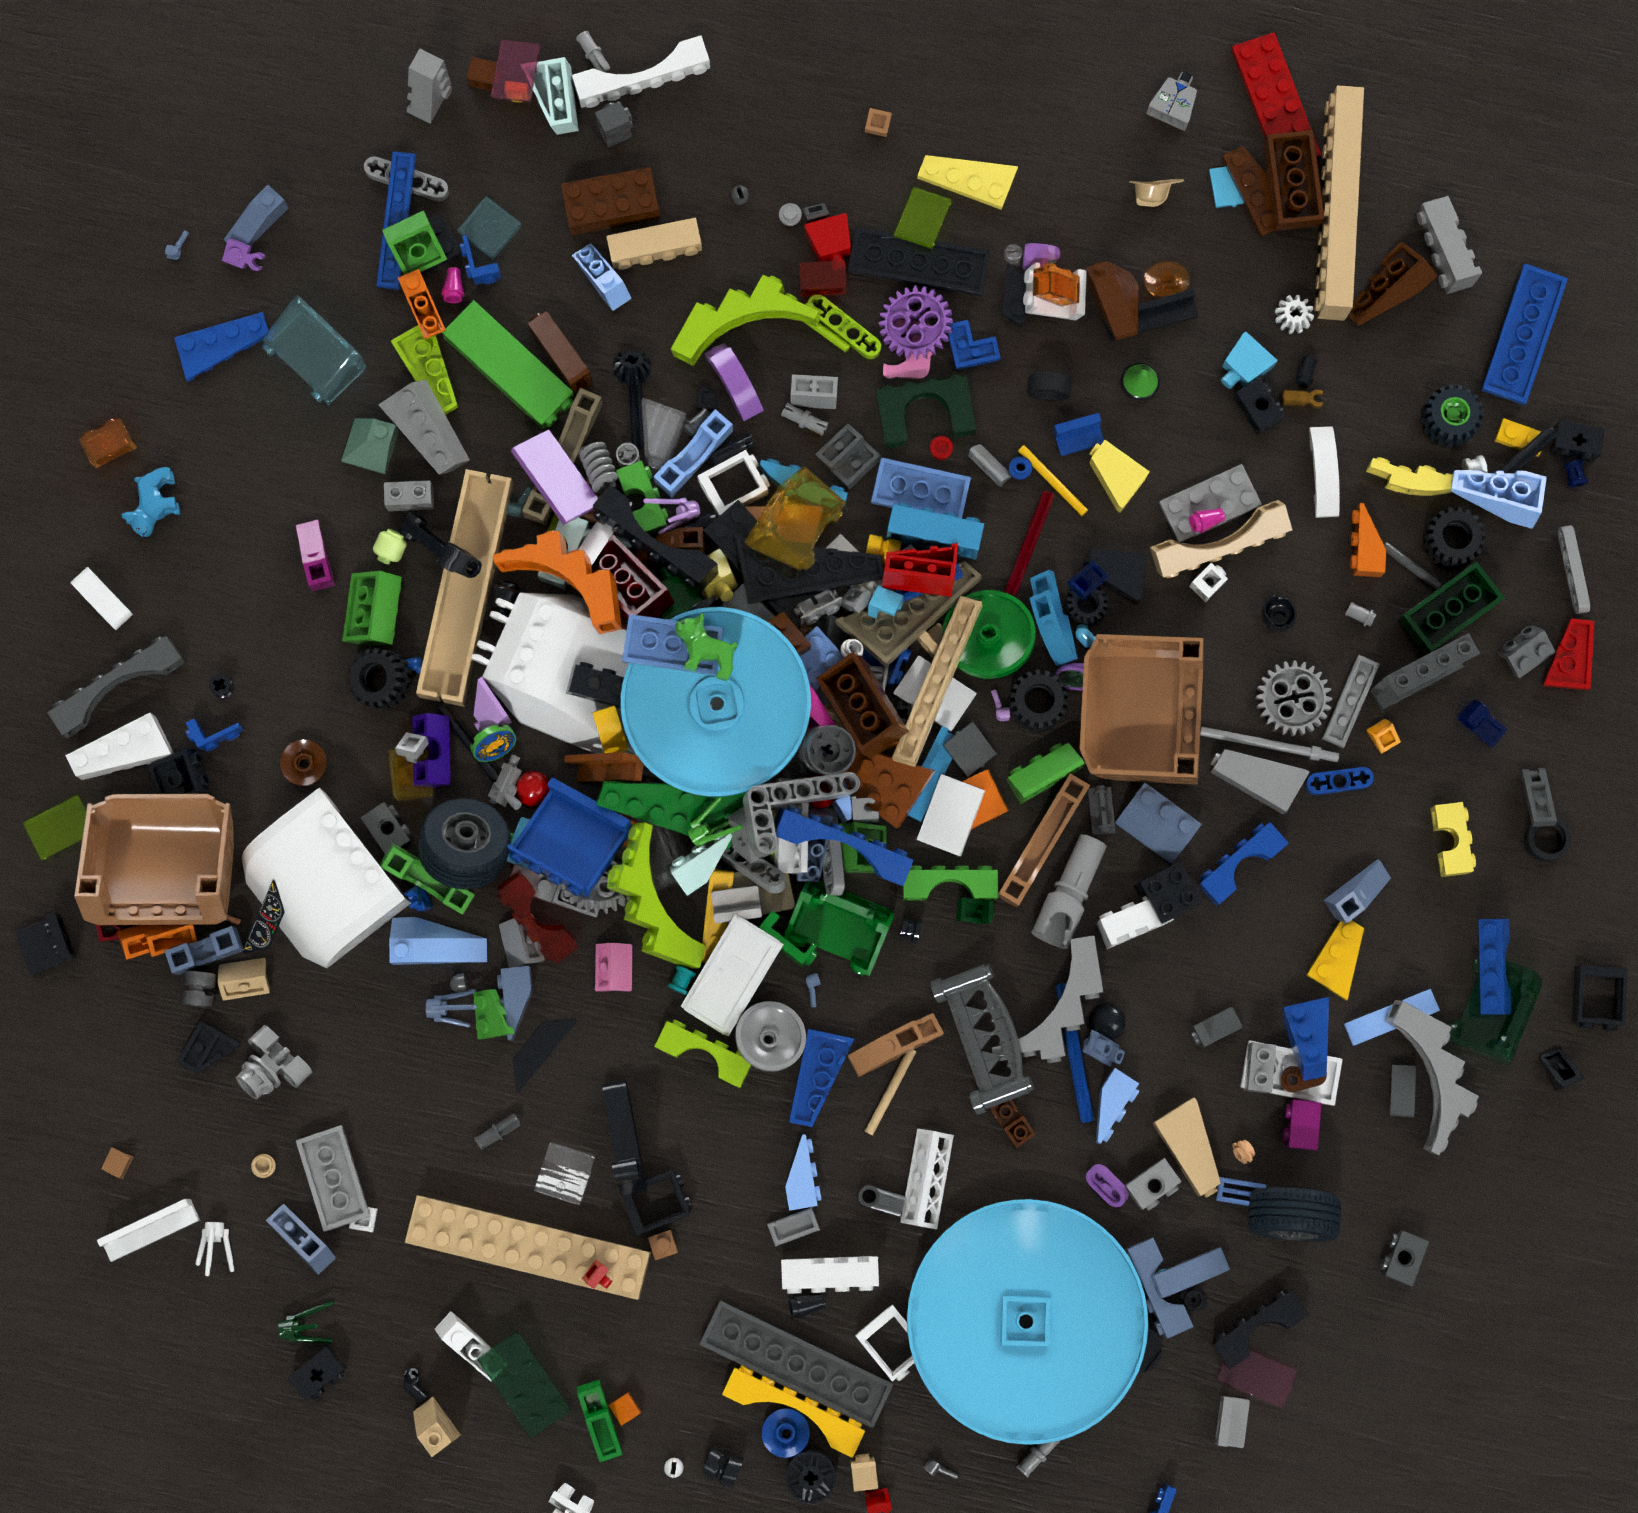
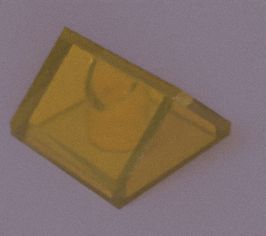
[388,750,433,801]

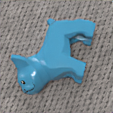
[121,467,181,537]

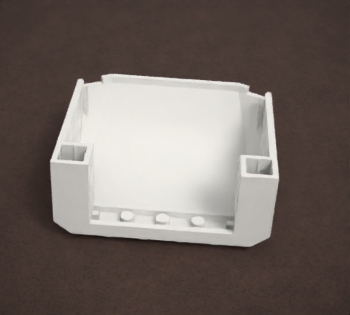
[242,788,411,968]

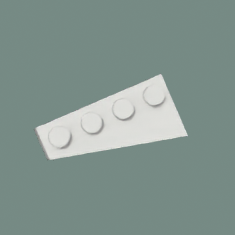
[65,713,174,780]

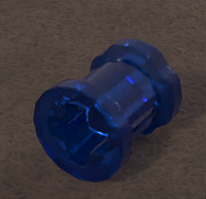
[1563,460,1589,488]

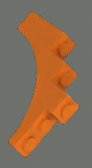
[493,530,622,634]

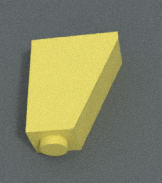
[1089,440,1149,513]

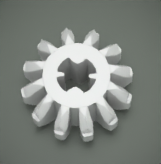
[1275,295,1314,334]

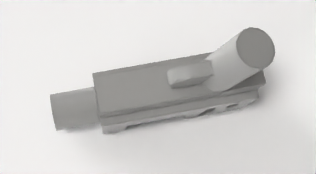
[488,754,522,810]

